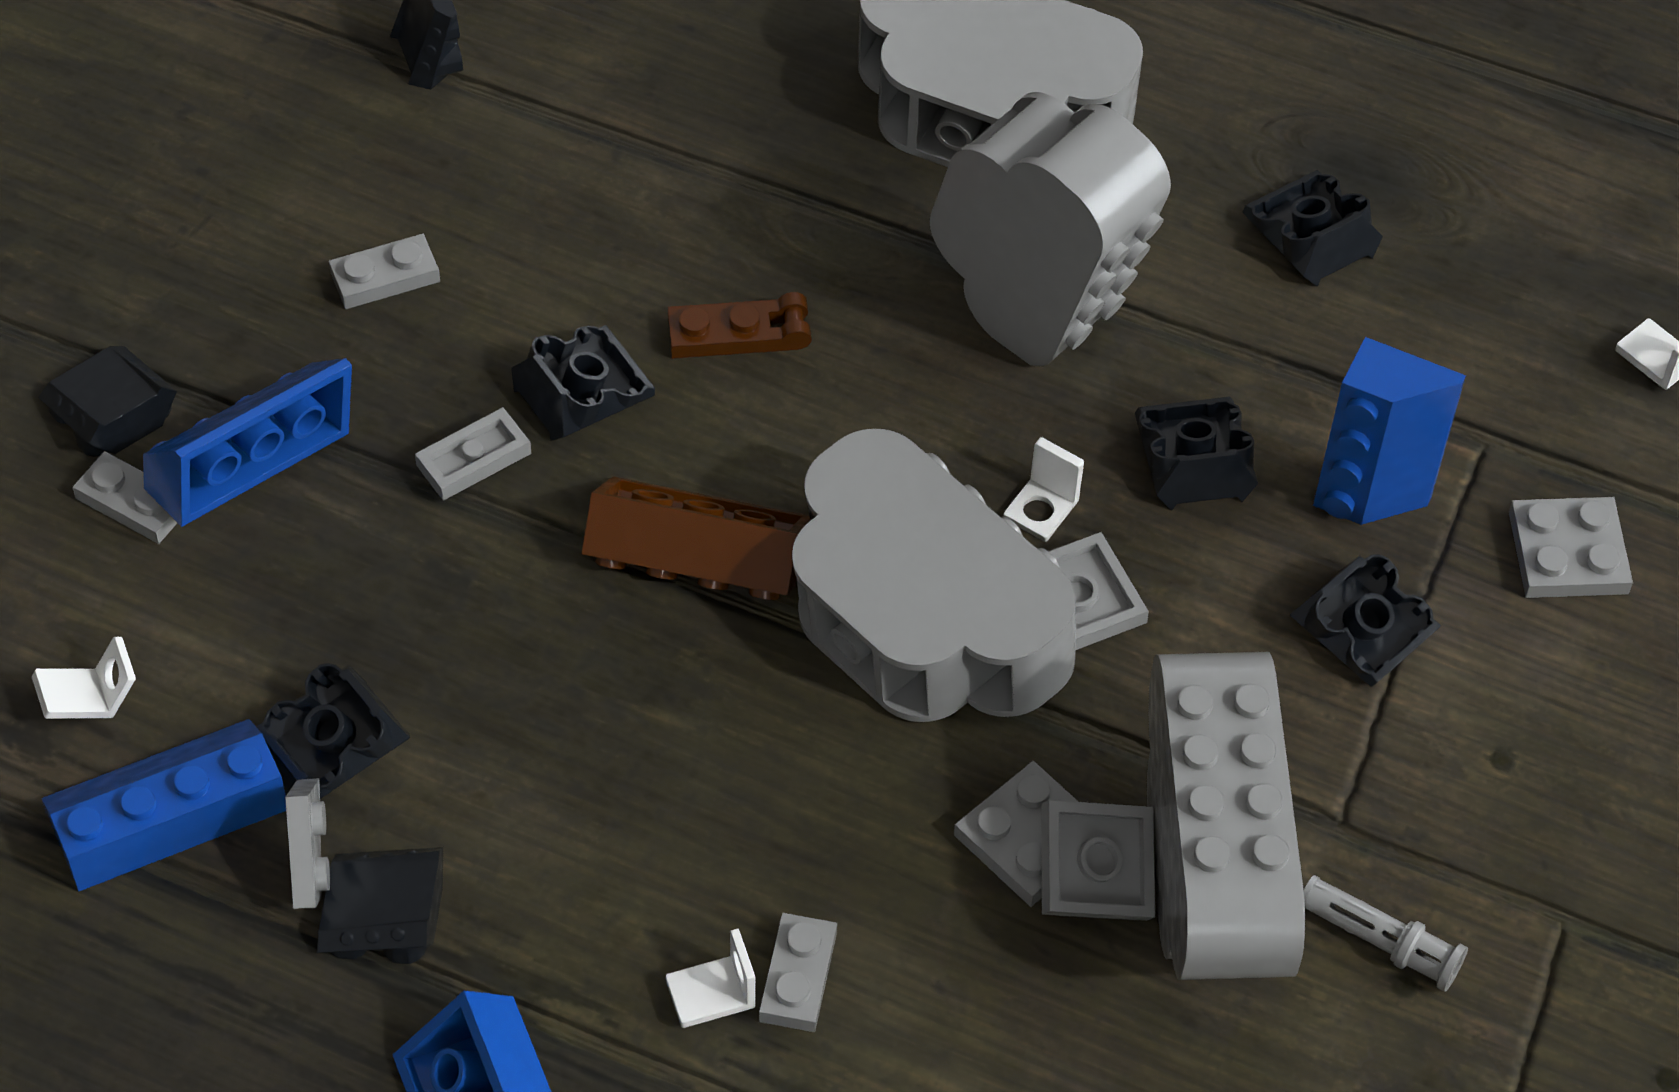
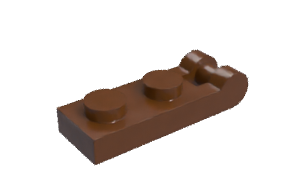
[668,292,812,359]

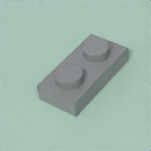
[329,233,440,309]
[415,407,531,501]
[73,451,177,544]
[759,913,837,1032]

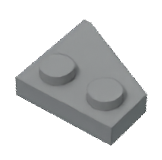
[285,778,330,909]

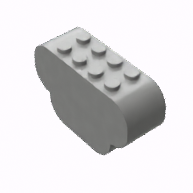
[858,0,1143,167]
[930,92,1171,366]
[792,429,1076,722]
[1147,652,1305,980]

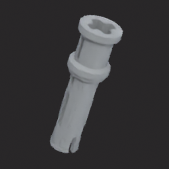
[1304,875,1468,992]

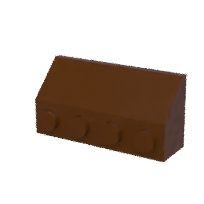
[582,476,810,600]

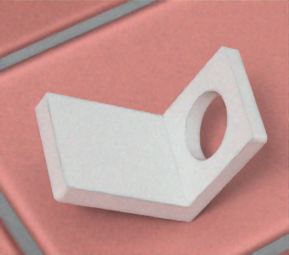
[1615,318,1679,390]
[1004,437,1084,542]
[32,637,135,719]
[666,928,755,1028]

